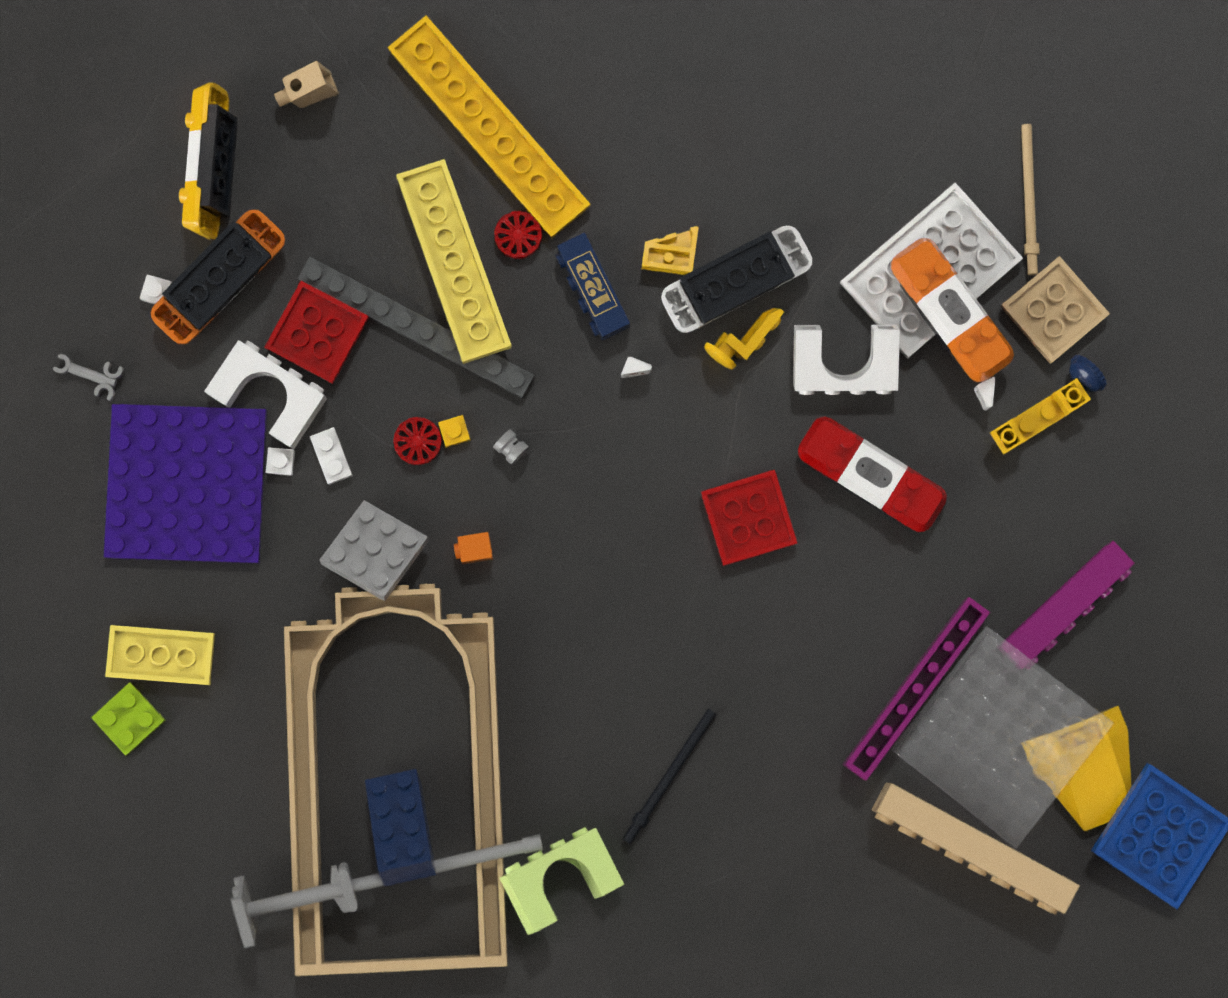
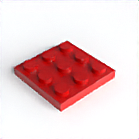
[264,281,369,384]
[701,469,797,566]

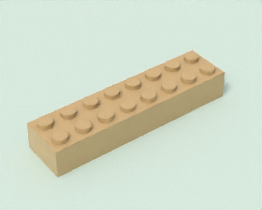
[871,783,1080,915]

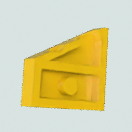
[641,226,699,275]

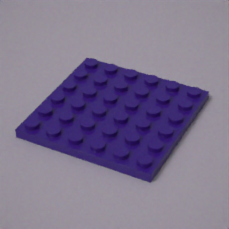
[104,404,267,563]

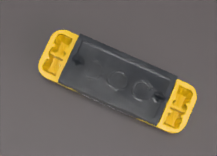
[179,83,238,239]

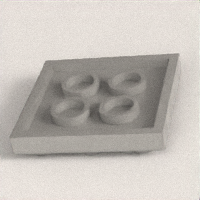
[320,500,429,601]

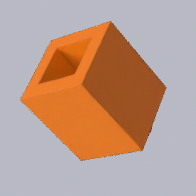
[454,532,493,564]

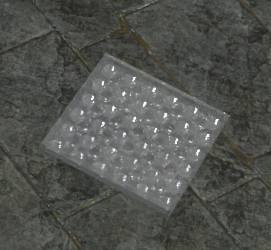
[891,626,1114,848]

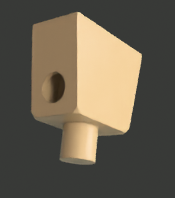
[274,61,339,108]

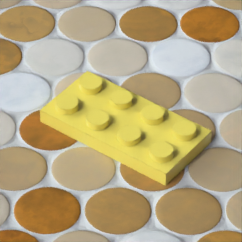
[105,625,215,685]

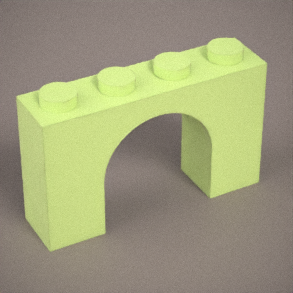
[500,827,624,935]

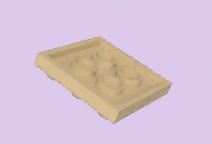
[1000,256,1110,364]

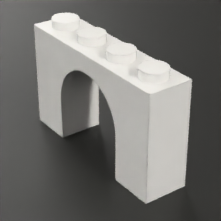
[793,325,900,395]
[204,340,327,449]

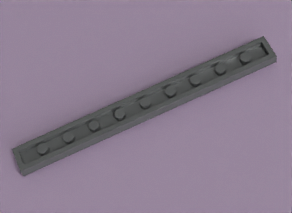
[297,257,535,399]

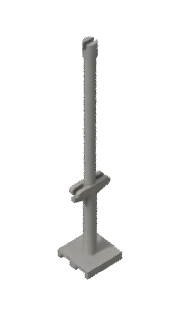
[231,834,543,948]

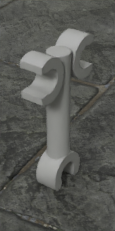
[53,354,124,402]

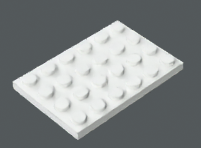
[840,183,1023,359]

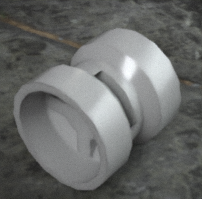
[493,429,529,465]

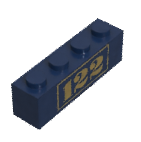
[555,232,630,341]

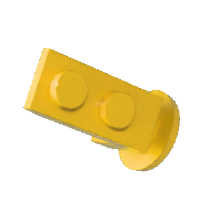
[704,308,784,369]

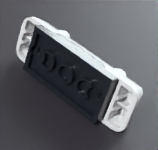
[661,226,812,333]

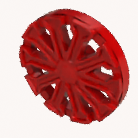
[494,211,542,259]
[393,417,442,465]

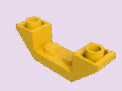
[990,378,1091,455]

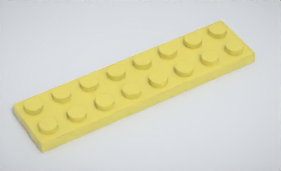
[396,159,512,364]

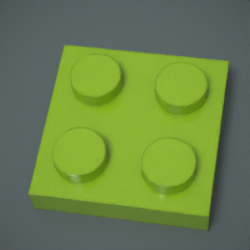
[91,682,166,756]

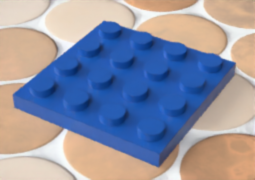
[1091,763,1228,909]

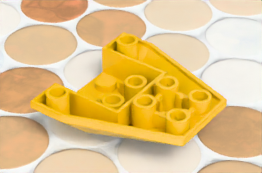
[1022,706,1132,831]

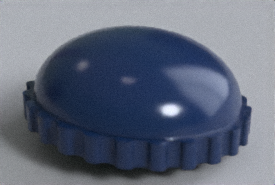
[1069,355,1107,392]

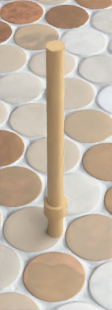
[1021,124,1040,275]

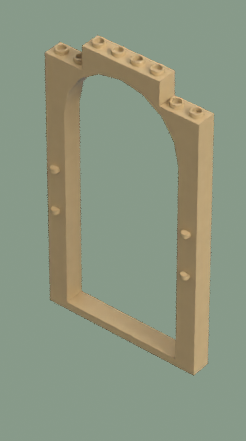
[284,584,508,976]

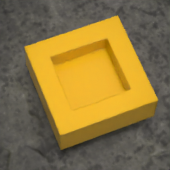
[438,415,470,448]

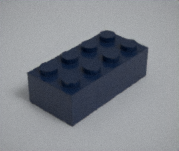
[365,769,436,887]

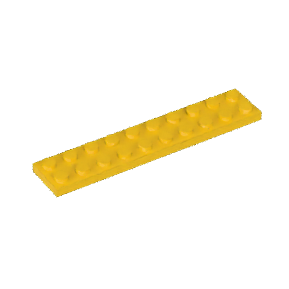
[388,15,591,238]

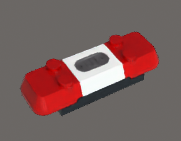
[798,417,947,532]

